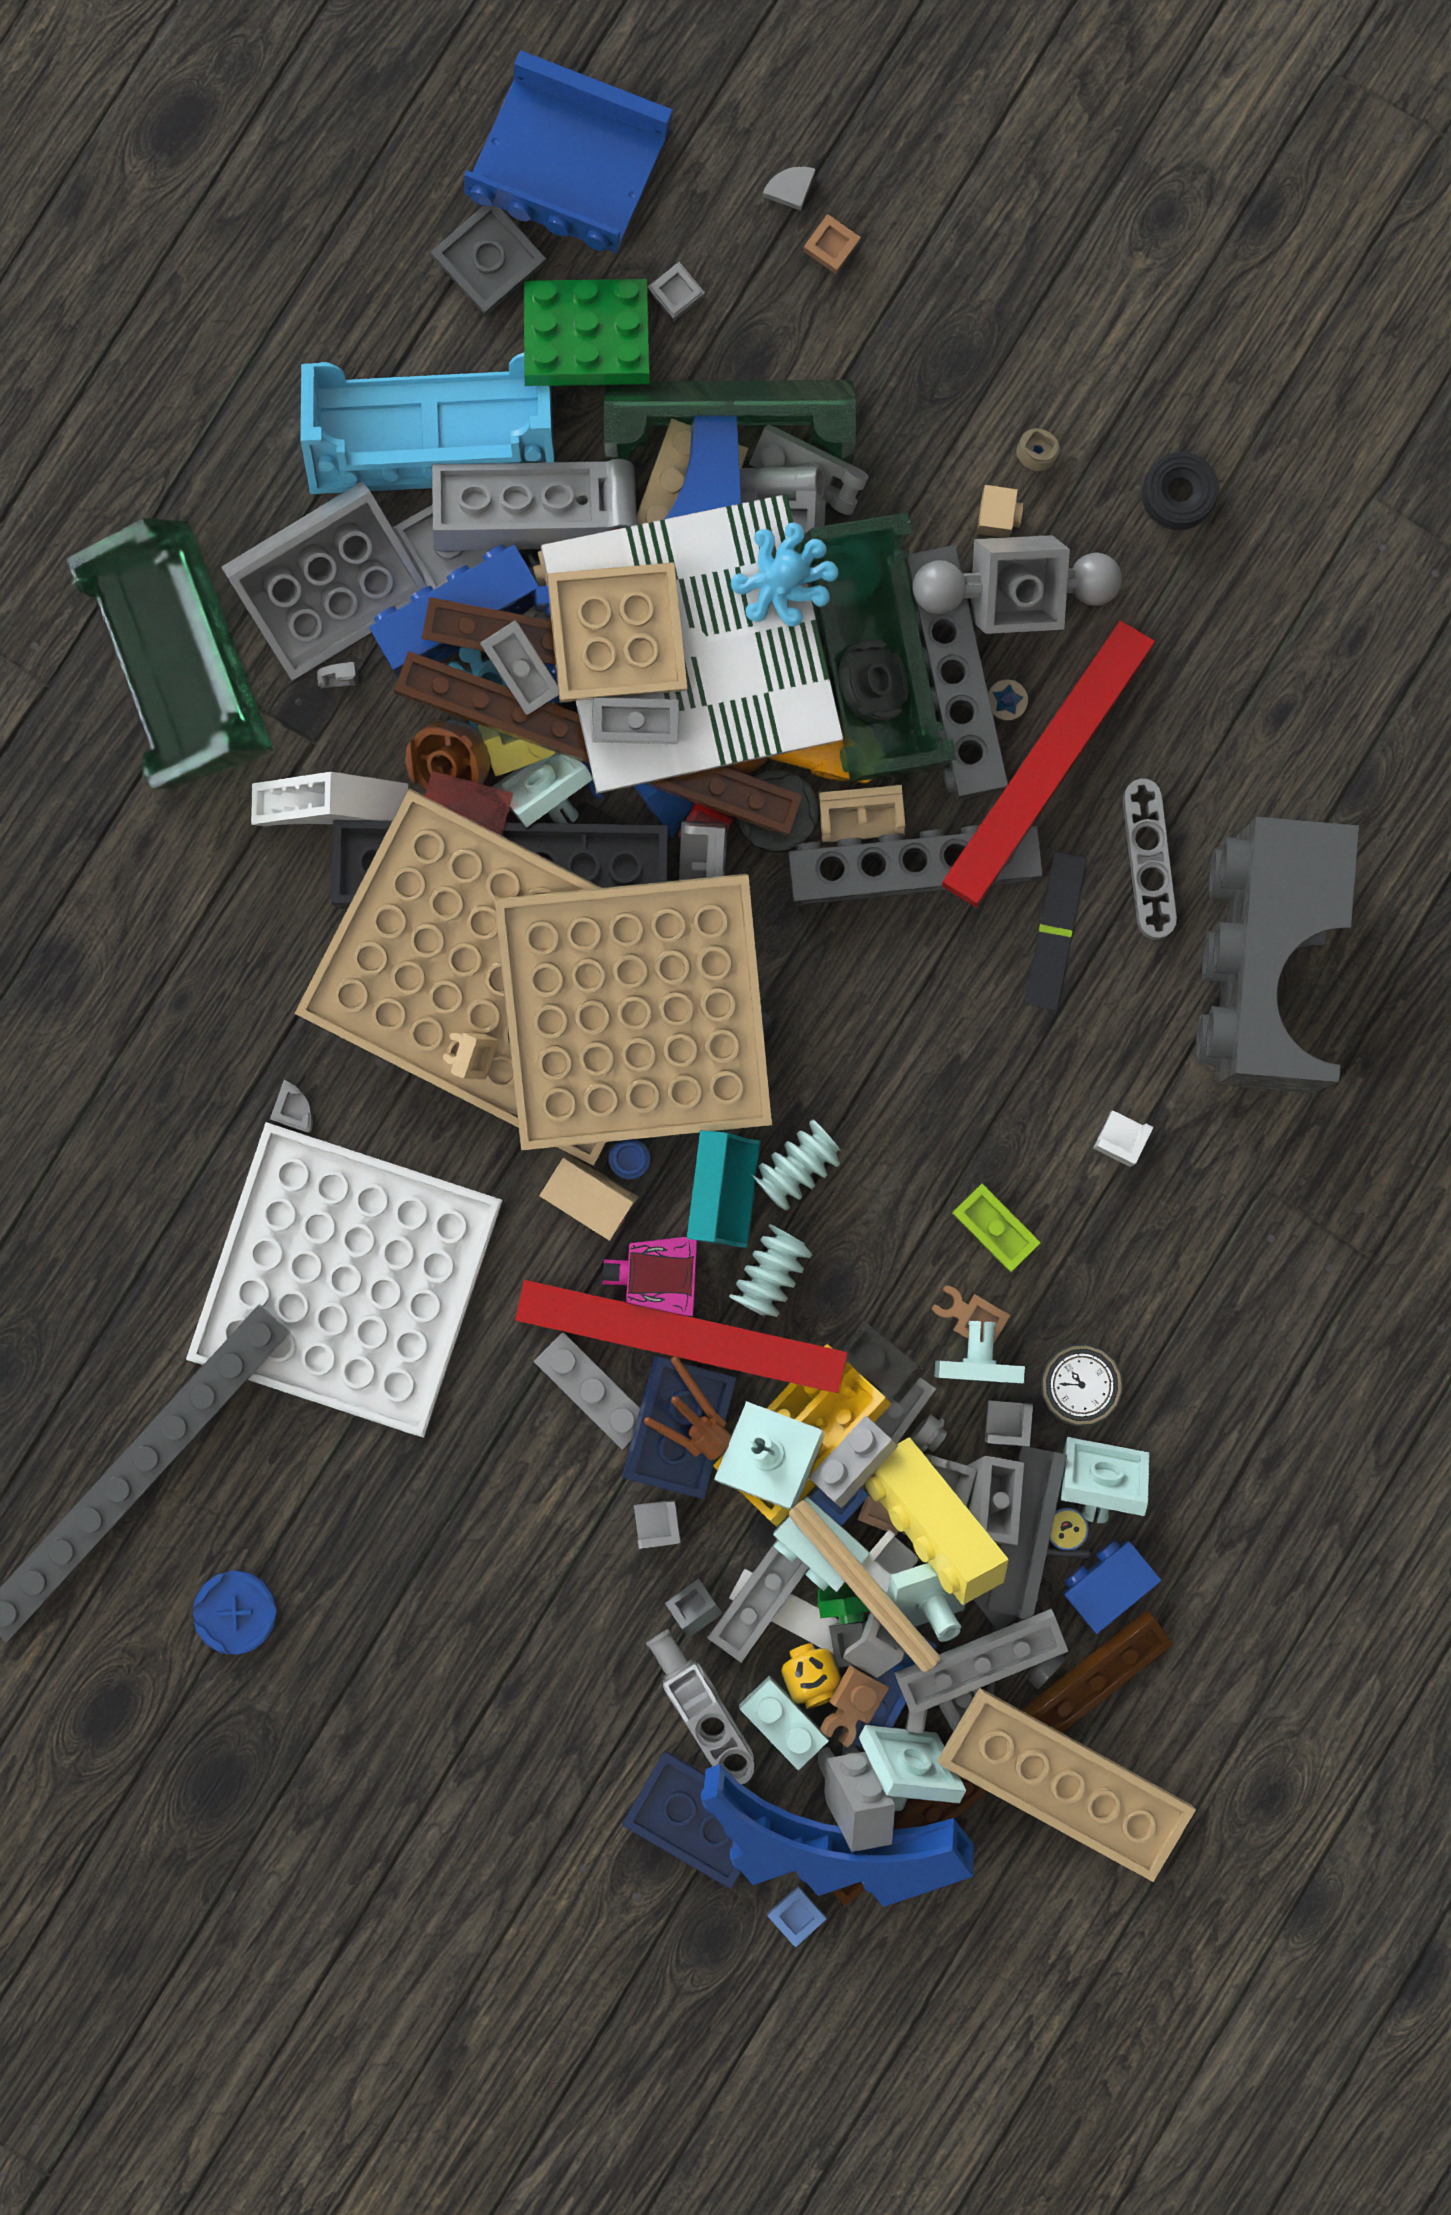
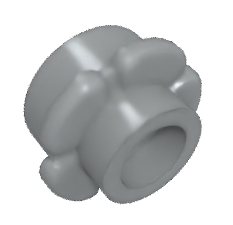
[910,1414,947,1452]

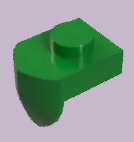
[818,1582,870,1624]

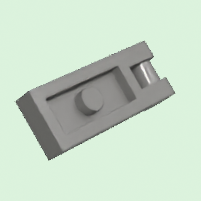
[749,424,869,515]

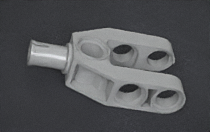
[646,1629,754,1785]

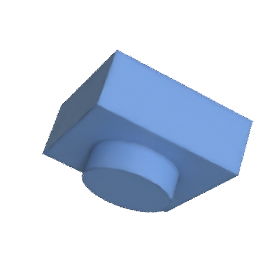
[767,1885,827,1948]

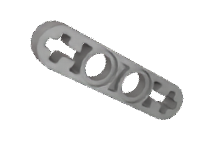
[1123,778,1177,940]

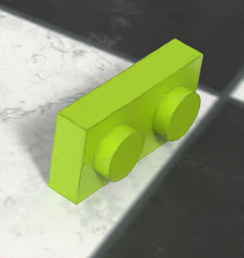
[952,1184,1040,1272]

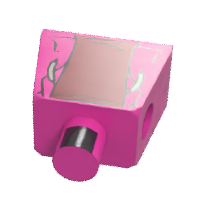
[603,1237,697,1316]

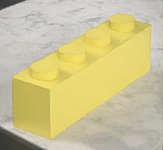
[865,1437,1009,1605]

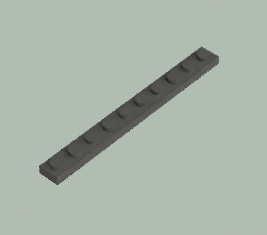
[0,1304,291,1643]

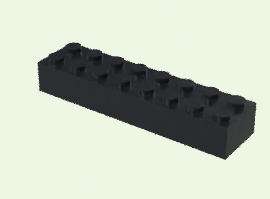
[331,820,668,909]

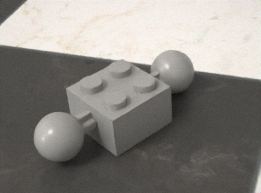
[913,535,1122,634]

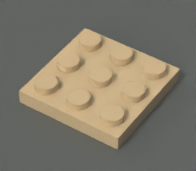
[547,563,688,702]

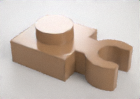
[931,1286,1011,1343]
[820,1665,889,1747]

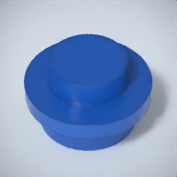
[609,1139,650,1180]

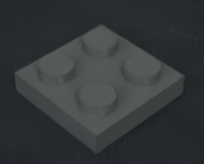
[430,205,547,317]

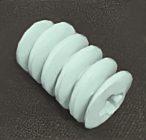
[751,1120,841,1211]
[729,1224,812,1317]

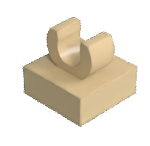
[443,1033,499,1079]

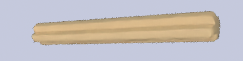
[789,1500,940,1673]

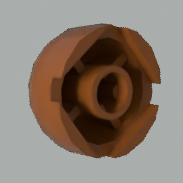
[405,719,491,805]

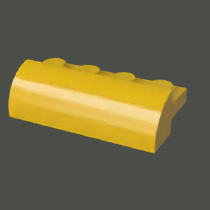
[713,1344,892,1527]

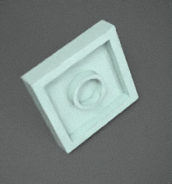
[492,753,593,827]
[934,1321,1025,1383]
[715,1401,826,1510]
[1061,1437,1149,1524]
[887,1563,965,1642]
[859,1725,966,1811]

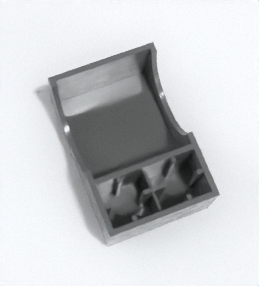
[1196,817,1359,1094]

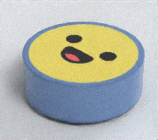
[1049,1508,1088,1550]

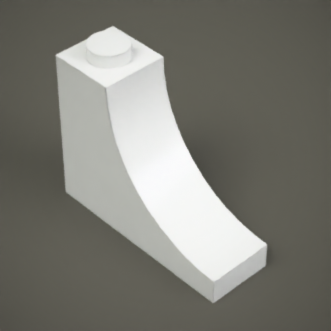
[251,772,408,826]

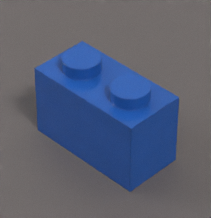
[1061,1539,1161,1634]

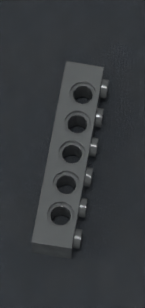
[899,545,1008,802]
[788,825,1042,906]

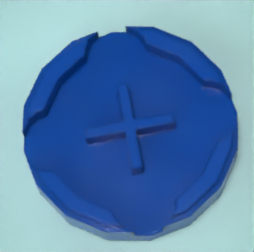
[193,1570,278,1655]

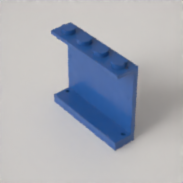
[464,50,673,254]

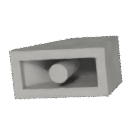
[967,1456,1024,1547]

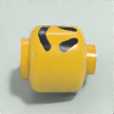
[781,1643,842,1709]

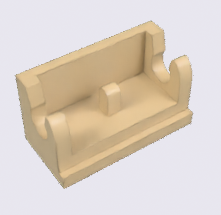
[818,785,905,843]
[539,1153,639,1241]

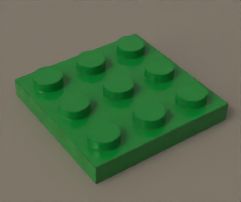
[524,279,649,386]

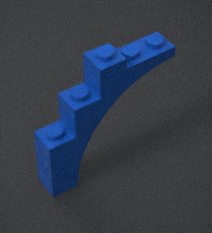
[534,415,741,618]
[701,1764,974,1907]

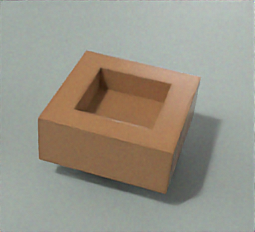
[803,214,861,275]

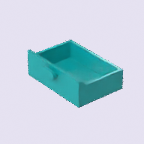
[687,1130,761,1248]

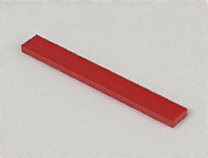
[942,621,1155,908]
[515,1280,849,1394]

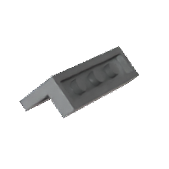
[986,1446,1067,1619]

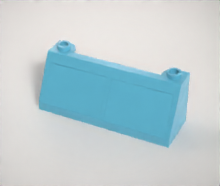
[300,353,555,494]

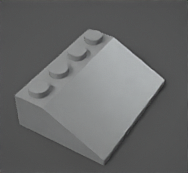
[222,481,427,681]

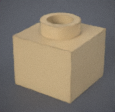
[977,485,1023,538]

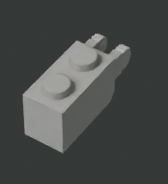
[817,1743,895,1852]

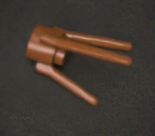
[644,1356,732,1461]

